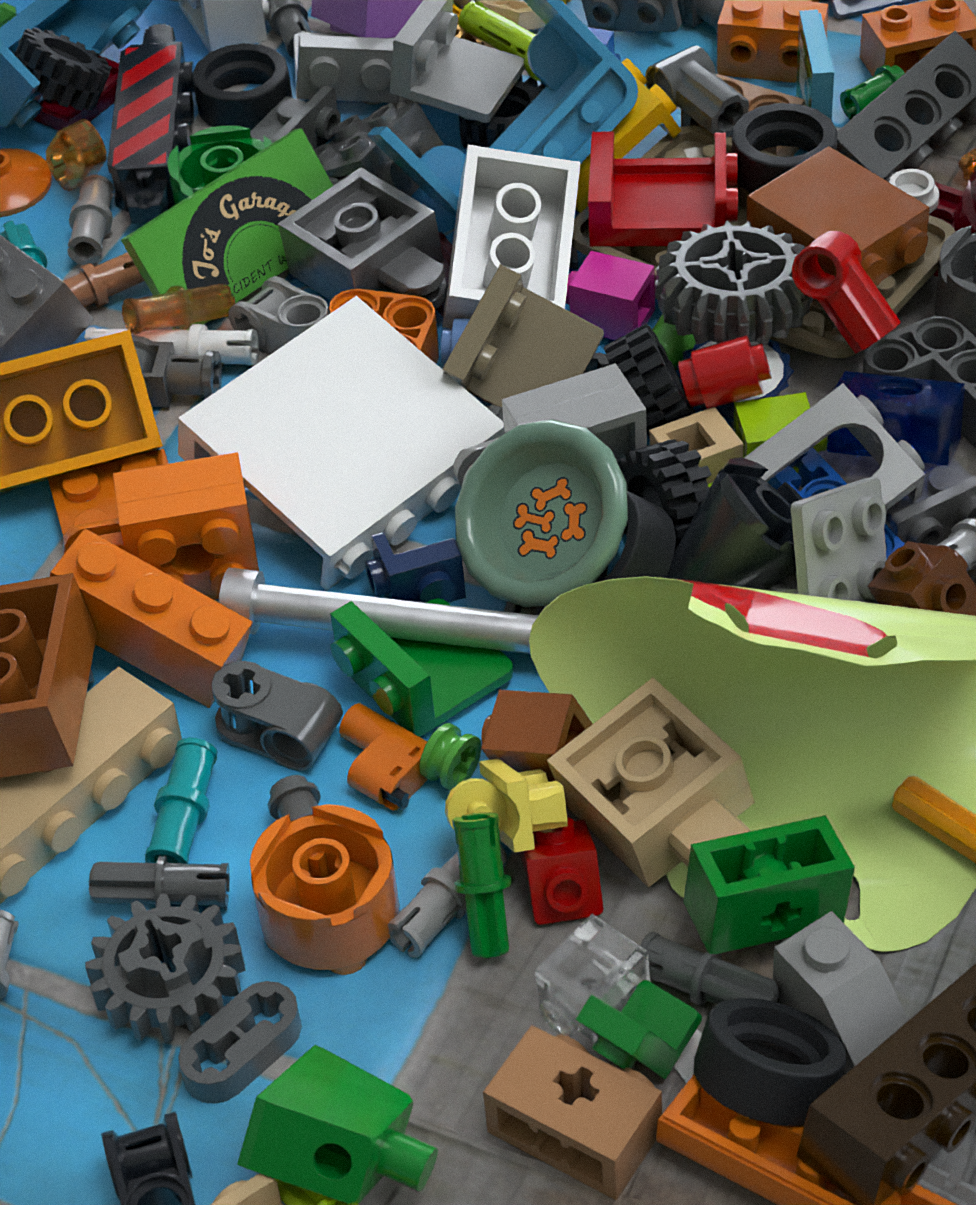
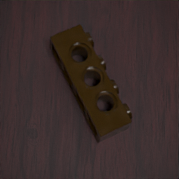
[797,964,976,1205]

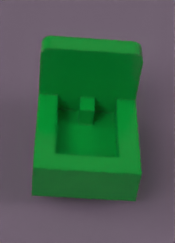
[575,980,702,1080]

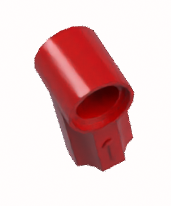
[792,231,901,354]

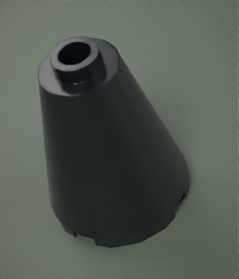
[666,457,803,590]

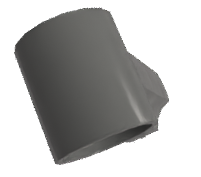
[645,45,749,138]

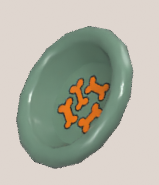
[455,419,628,608]

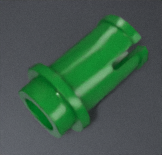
[840,65,905,120]

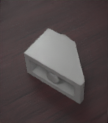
[773,911,909,1075]

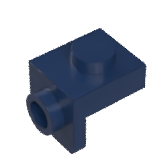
[365,532,466,603]

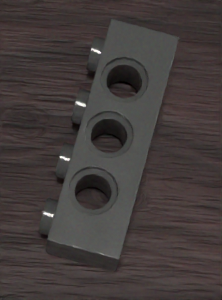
[837,31,976,182]

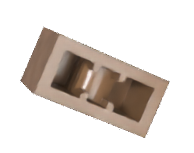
[483,1025,662,1201]

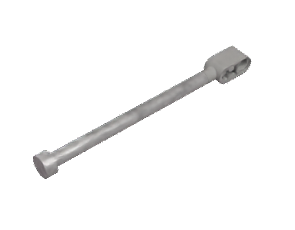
[218,567,538,654]

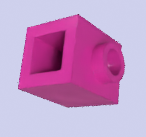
[565,251,655,340]

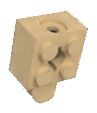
[547,678,755,887]

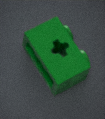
[683,815,855,955]

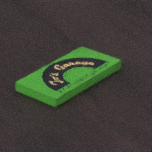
[121,128,333,330]

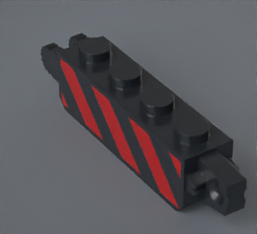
[107,23,195,224]

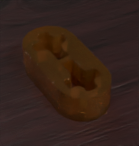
[45,119,107,191]

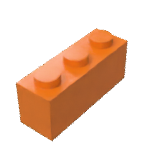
[50,529,253,708]

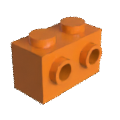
[717,0,829,83]
[860,0,976,76]

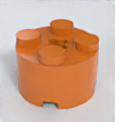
[250,804,399,975]

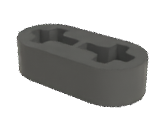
[178,981,302,1104]

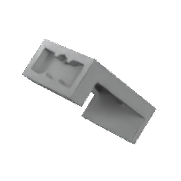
[744,383,925,577]

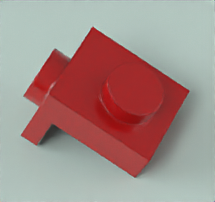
[520,817,604,925]

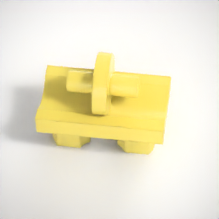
[445,759,568,853]

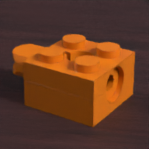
[63,452,259,600]

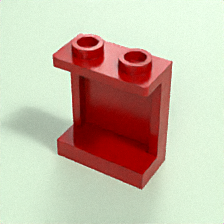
[588,132,738,247]

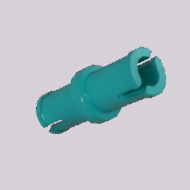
[145,738,218,864]

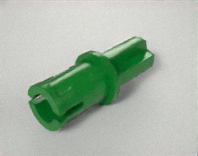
[452,812,512,958]

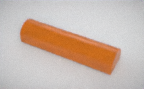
[656,1075,957,1205]

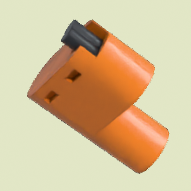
[339,703,428,811]

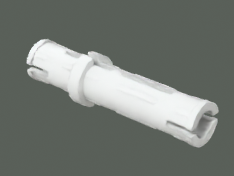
[84,324,259,366]

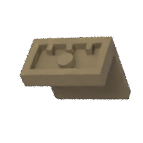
[442,264,604,407]

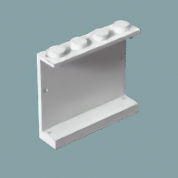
[178,296,504,591]

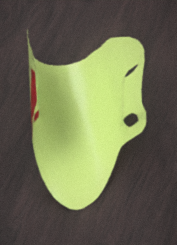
[529,576,976,952]

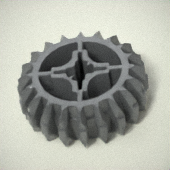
[655,220,814,346]

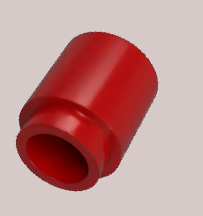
[678,335,772,409]

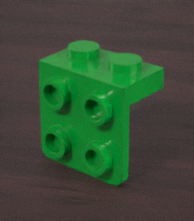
[330,598,513,737]

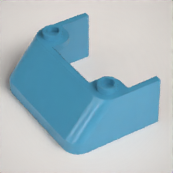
[0,0,153,129]
[367,0,638,217]

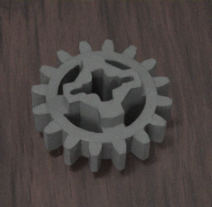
[85,893,245,1042]

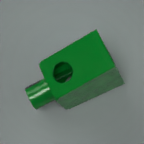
[237,1045,438,1204]

